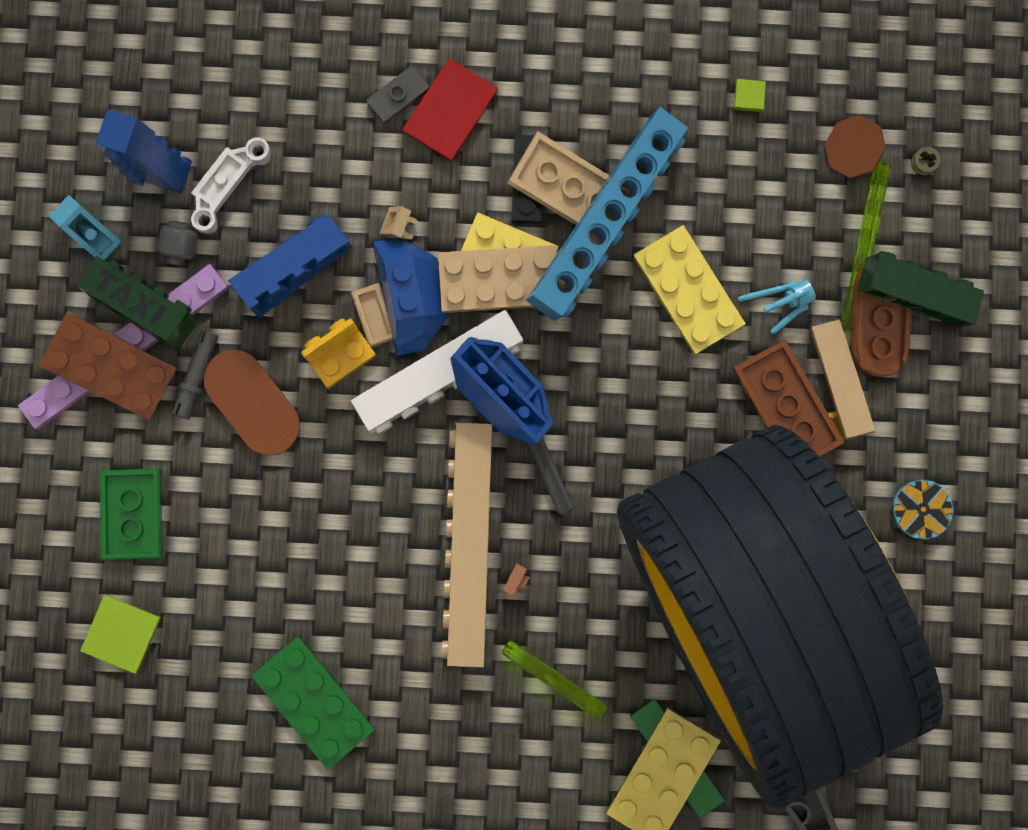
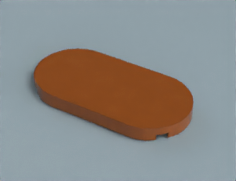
[851,266,911,377]
[204,350,300,455]

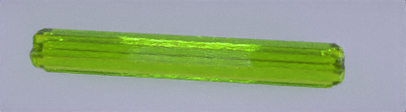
[502,640,607,719]

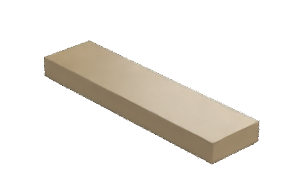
[810,319,876,440]

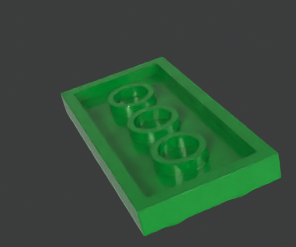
[251,636,375,770]

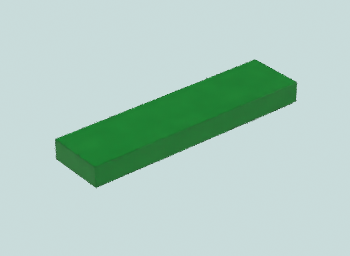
[629,699,725,818]

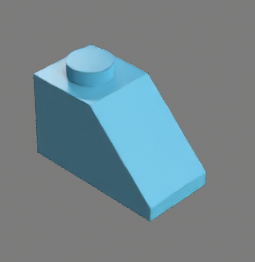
[49,195,121,260]

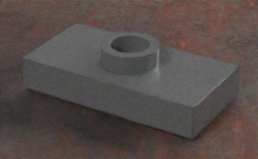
[366,65,430,125]

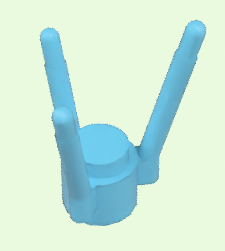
[737,279,816,334]

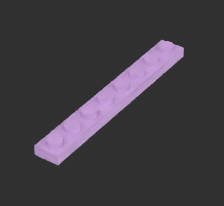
[18,264,229,430]

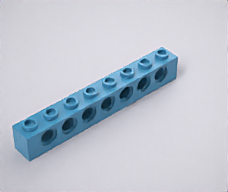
[526,107,688,321]

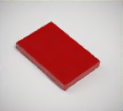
[403,58,498,162]

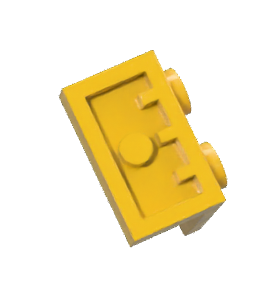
[301,318,377,389]

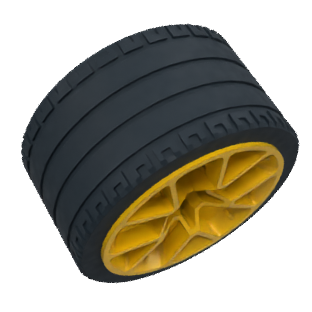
[617,425,943,809]

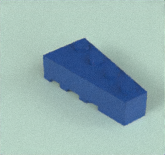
[95,109,192,193]
[228,214,352,319]

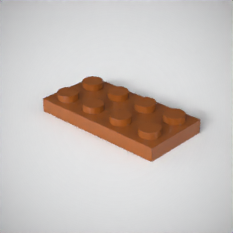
[39,312,177,420]
[732,340,845,457]

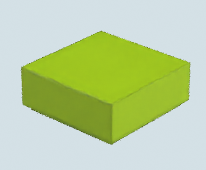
[733,79,766,112]

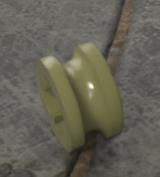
[911,147,941,176]

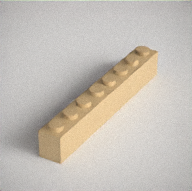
[442,423,492,667]

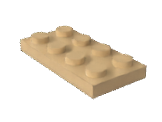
[507,131,630,239]
[438,245,560,313]

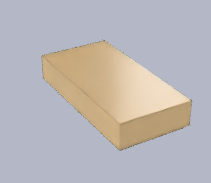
[351,283,392,348]

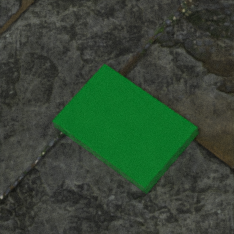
[100,468,163,560]

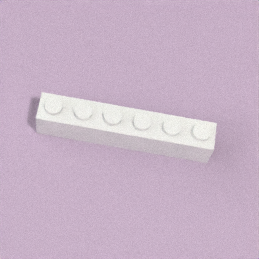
[350,310,524,435]

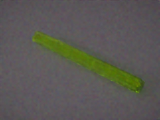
[841,161,891,331]

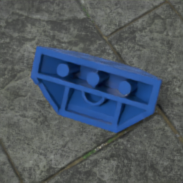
[372,238,450,356]
[450,337,553,445]

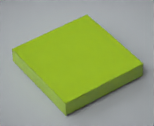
[80,595,162,674]

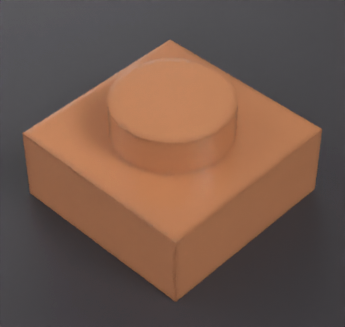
[503,563,530,596]

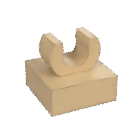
[379,206,418,240]

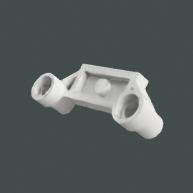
[191,137,271,234]

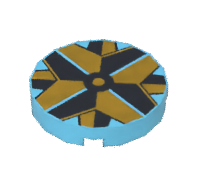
[892,480,953,539]

